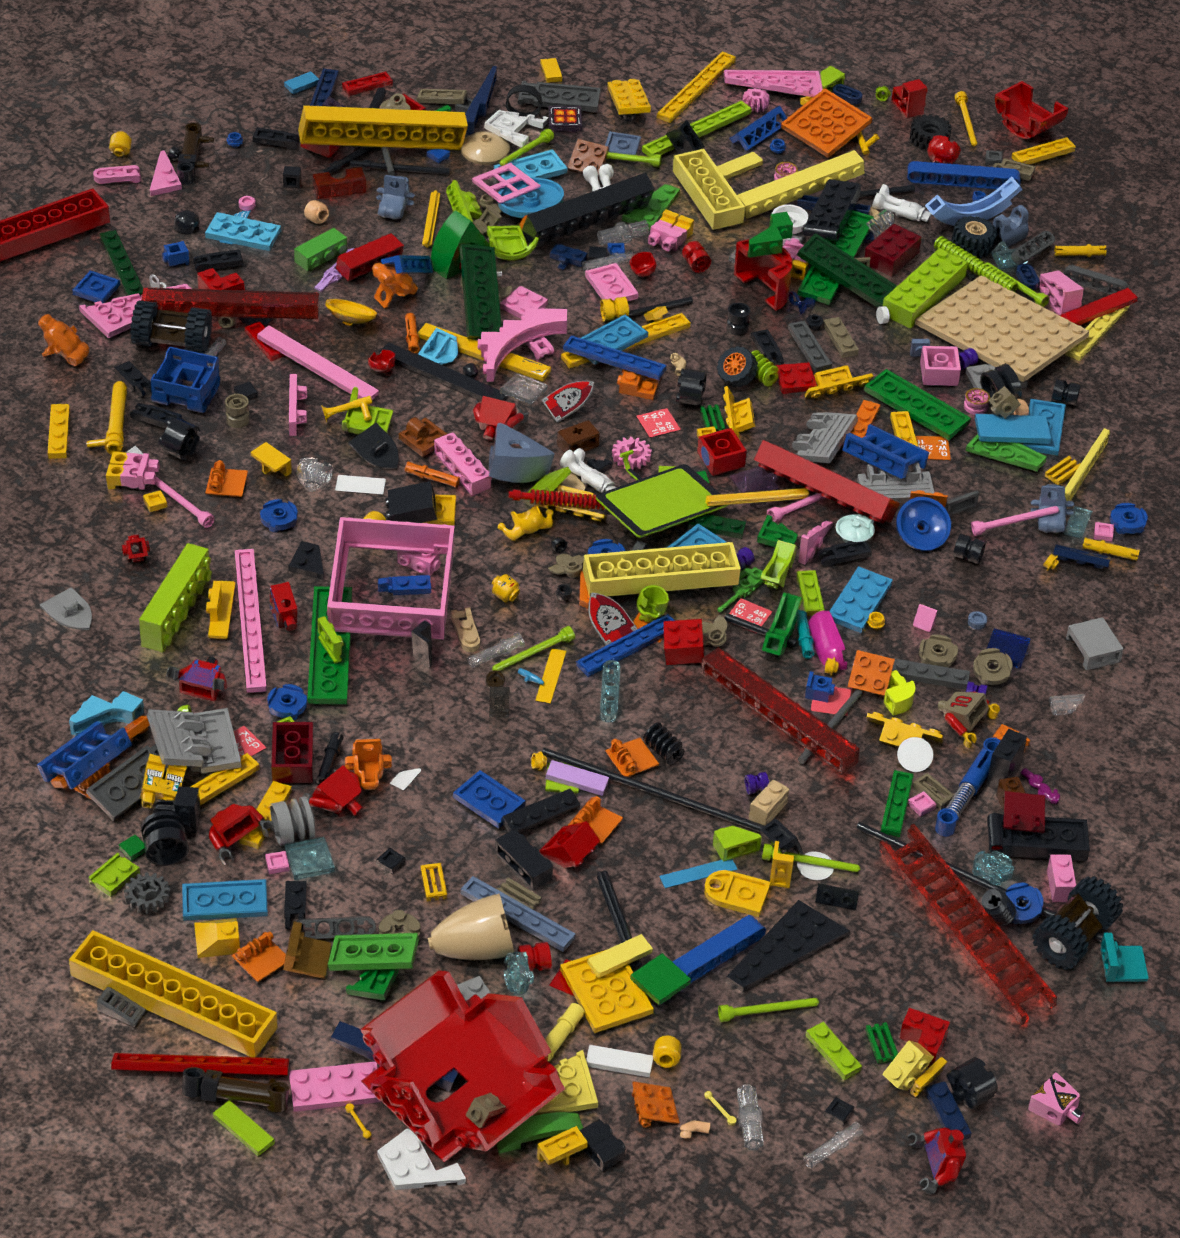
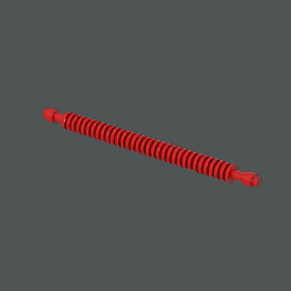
[508,489,607,510]

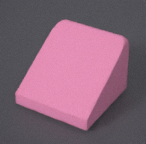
[913,604,937,632]

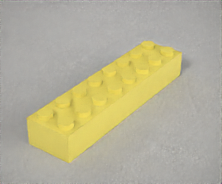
[583,542,741,598]

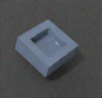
[910,339,930,357]

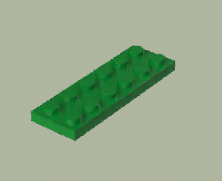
[864,369,971,440]

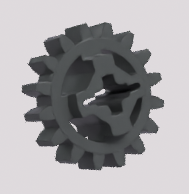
[124,872,170,914]

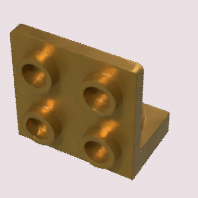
[283,921,331,978]

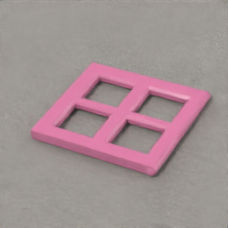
[472,163,541,204]

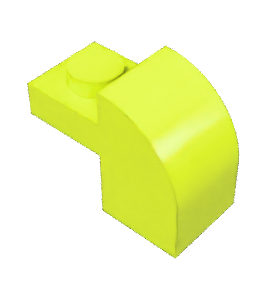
[884,670,915,716]

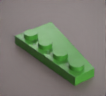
[622,184,680,230]
[966,434,1047,472]

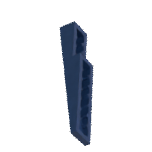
[465,66,497,135]
[330,1021,459,1092]

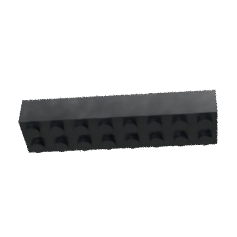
[522,173,655,247]

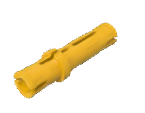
[1054,244,1106,257]
[1082,537,1140,561]

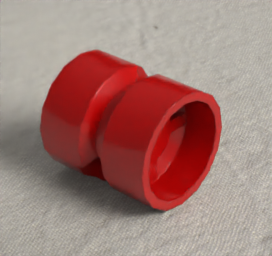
[682,241,712,273]
[517,942,552,973]

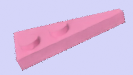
[150,150,182,196]
[798,521,833,565]

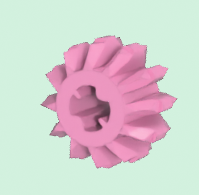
[743,87,770,113]

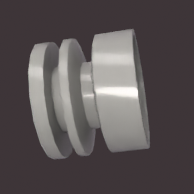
[270,796,315,846]

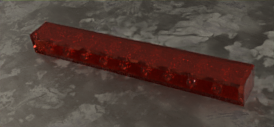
[141,287,320,319]
[701,647,860,774]

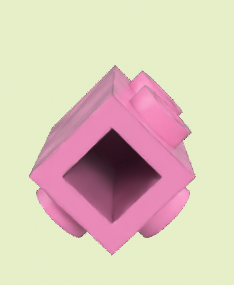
[397,551,441,576]

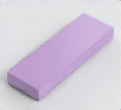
[545,760,609,796]

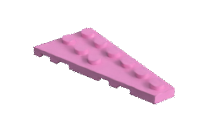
[724,70,823,97]
[79,284,196,339]

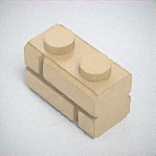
[749,780,789,825]

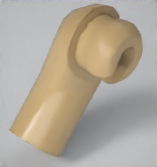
[670,353,687,376]

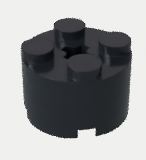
[676,368,707,407]
[158,418,200,460]
[946,1057,998,1109]

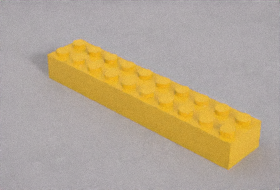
[298,105,468,150]
[69,930,278,1057]

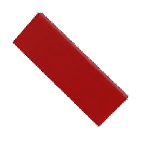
[342,71,393,96]
[245,322,286,361]

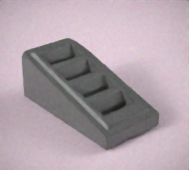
[97,987,146,1027]

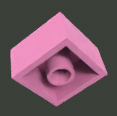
[920,346,961,386]

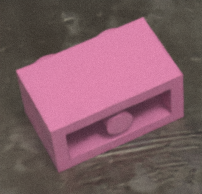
[1047,855,1076,902]

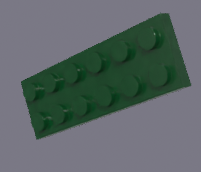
[797,233,897,308]
[460,244,502,340]

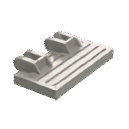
[792,412,858,463]
[857,462,935,503]
[189,708,242,774]
[147,709,211,767]

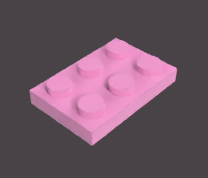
[585,263,638,301]

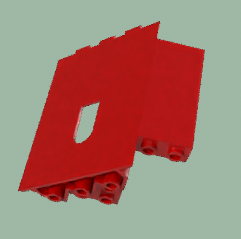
[360,970,565,1163]

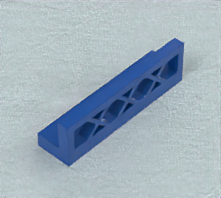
[729,105,787,151]
[381,255,433,274]

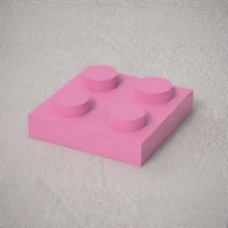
[500,286,548,319]

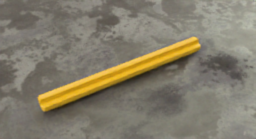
[705,488,809,506]

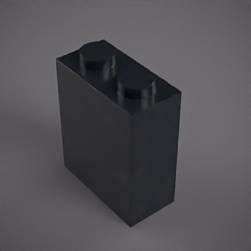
[385,481,437,523]
[986,729,1027,790]

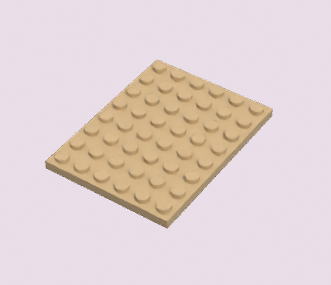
[915,275,1089,382]

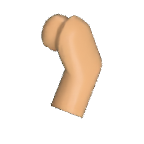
[680,1120,710,1139]

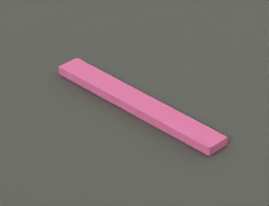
[257,325,379,400]

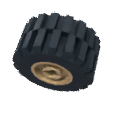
[951,216,996,258]

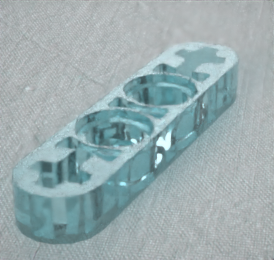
[600,660,620,722]

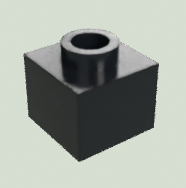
[283,166,302,189]

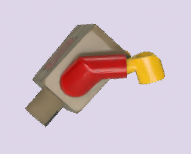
[938,692,1000,748]

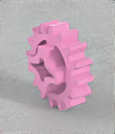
[612,437,652,470]

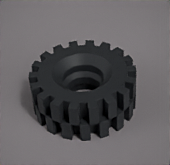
[910,114,952,151]

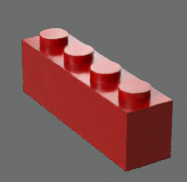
[336,233,404,281]

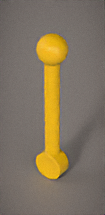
[345,1103,371,1139]

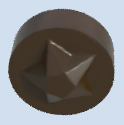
[485,670,505,691]

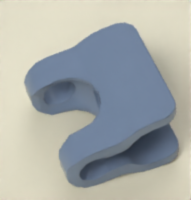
[993,205,1029,248]

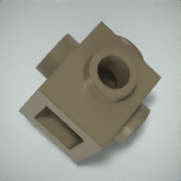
[989,386,1021,418]

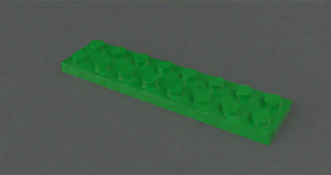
[797,210,875,305]
[307,586,352,704]

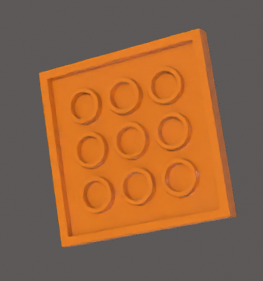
[781,88,872,158]

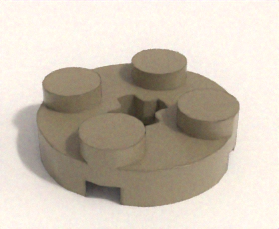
[919,635,958,668]
[973,648,1012,685]
[378,910,421,939]

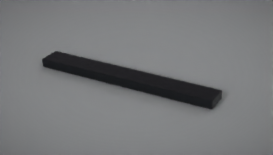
[379,342,508,401]

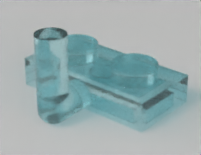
[991,241,1028,270]

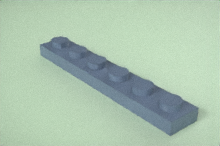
[461,876,576,952]

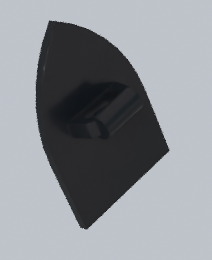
[348,423,399,469]

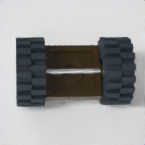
[130,300,212,354]
[1032,876,1123,970]

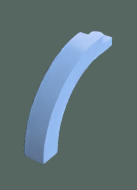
[925,177,1023,226]

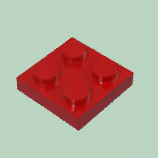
[775,362,817,394]

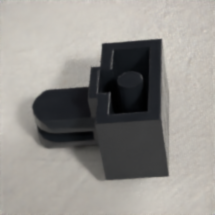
[153,786,201,833]

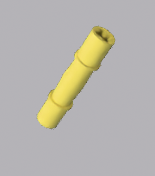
[545,1003,585,1062]

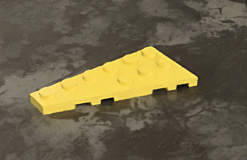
[531,1050,598,1117]

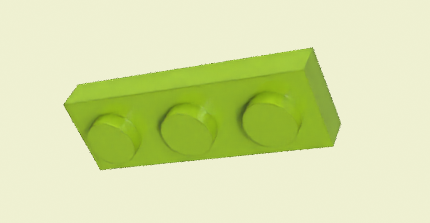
[805,1022,862,1080]

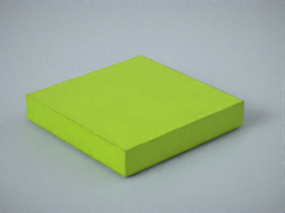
[528,467,571,494]

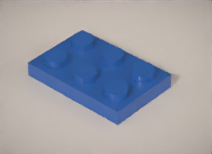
[453,770,526,829]

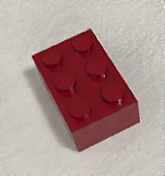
[864,223,922,277]
[271,722,314,783]

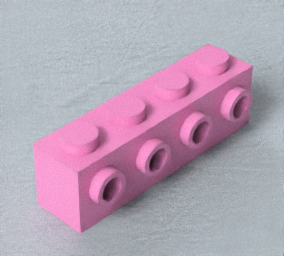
[434,432,492,496]

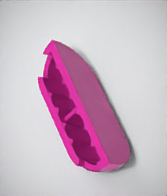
[808,610,847,670]

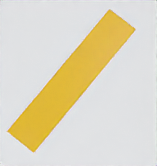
[535,648,566,703]

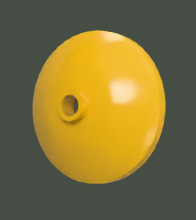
[325,299,377,326]

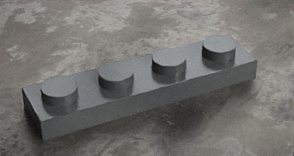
[788,321,832,373]
[892,658,970,690]

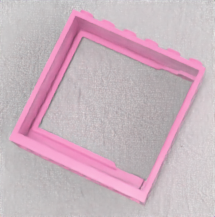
[327,517,454,640]

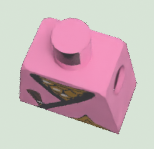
[1028,1072,1085,1125]

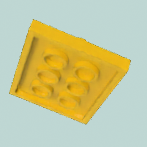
[560,949,654,1033]

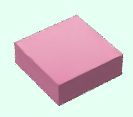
[1094,522,1114,542]
[908,791,937,817]
[265,851,290,874]

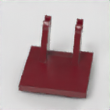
[1003,791,1045,833]

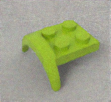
[486,225,539,260]
[342,387,393,434]

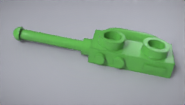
[717,567,764,613]

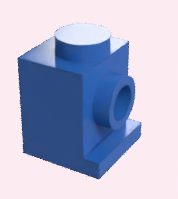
[162,241,190,266]
[805,671,835,703]

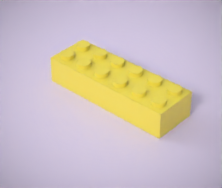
[673,149,745,230]

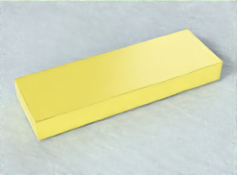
[717,152,763,179]
[587,934,653,978]

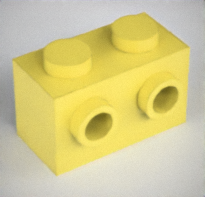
[882,1041,934,1091]

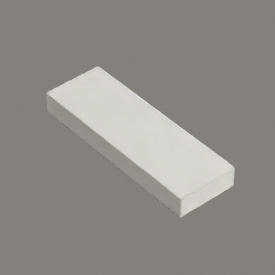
[586,1045,653,1078]

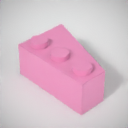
[1038,271,1084,315]

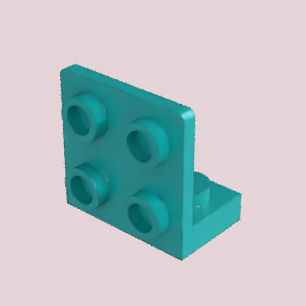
[1100,933,1149,982]

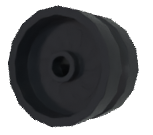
[980,363,1022,406]

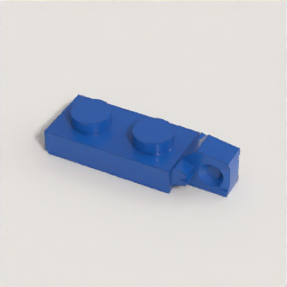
[378,575,431,596]

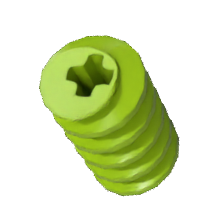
[751,350,779,387]

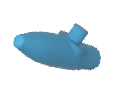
[518,668,544,685]

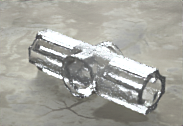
[597,220,649,245]
[737,1084,764,1150]

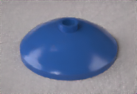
[896,497,951,551]

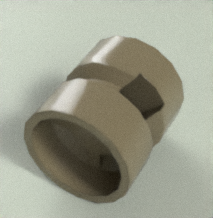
[225,394,249,428]

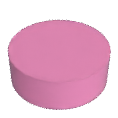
[239,196,256,211]

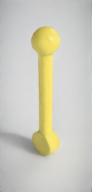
[704,1091,736,1126]

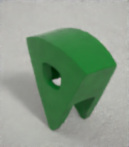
[431,210,490,280]

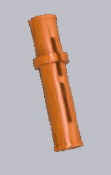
[405,313,420,354]
[405,461,460,488]

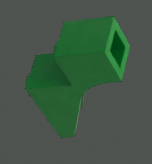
[748,212,793,258]
[762,592,803,656]

